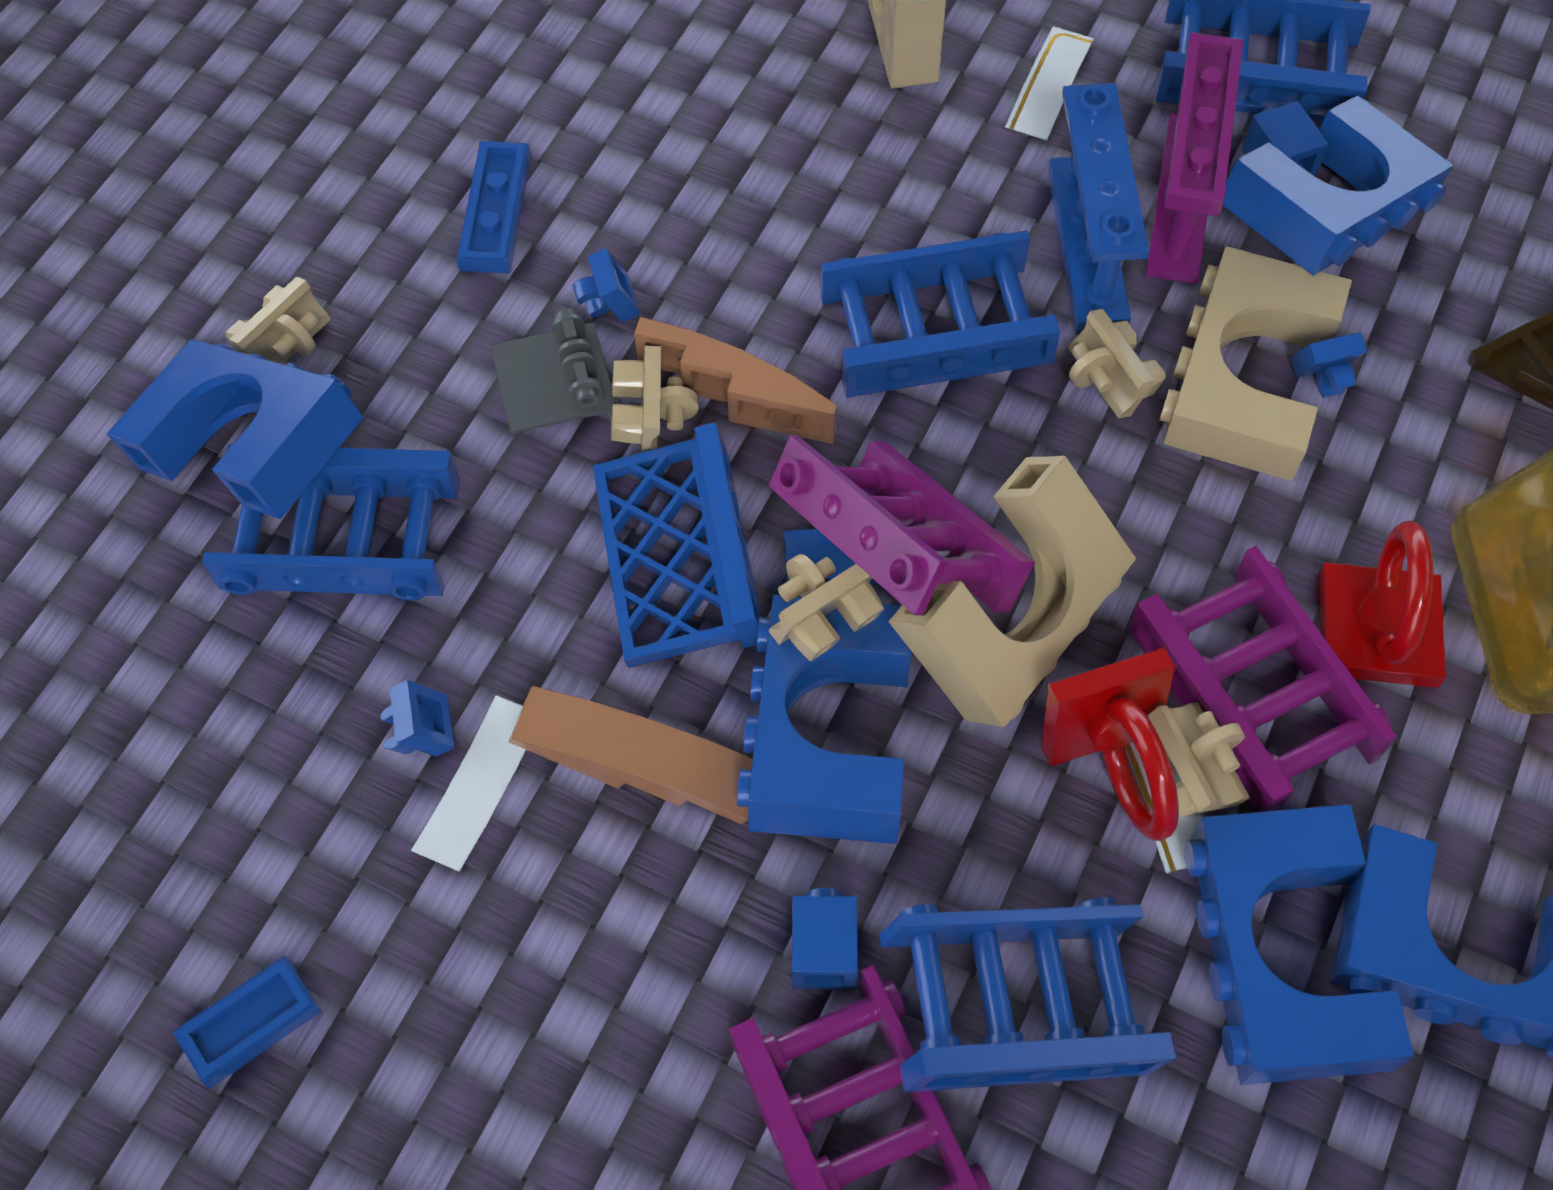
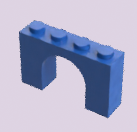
[1223,95,1454,276]
[107,339,364,519]
[737,595,911,844]
[1184,804,1414,1085]
[1330,824,1553,1060]

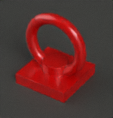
[1318,521,1446,688]
[1041,647,1179,841]

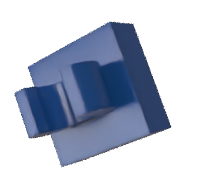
[572,248,641,323]
[1290,332,1367,398]
[381,680,455,757]

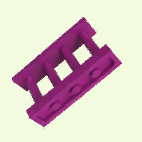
[1145,32,1244,284]
[768,435,1035,615]
[1128,546,1397,813]
[729,965,992,1190]

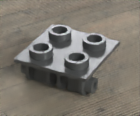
[490,308,616,435]

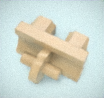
[226,277,331,364]
[1068,309,1166,419]
[611,346,699,453]
[769,554,884,662]
[1148,702,1250,818]

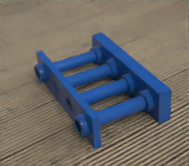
[1156,0,1371,123]
[1048,83,1149,335]
[820,230,1060,398]
[202,444,460,600]
[879,897,1176,1093]

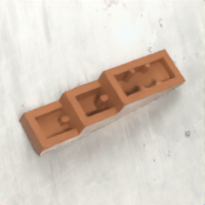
[634,317,837,444]
[508,686,753,824]

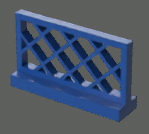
[593,422,761,668]

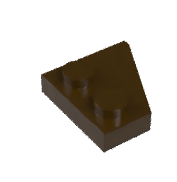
[1467,310,1553,409]

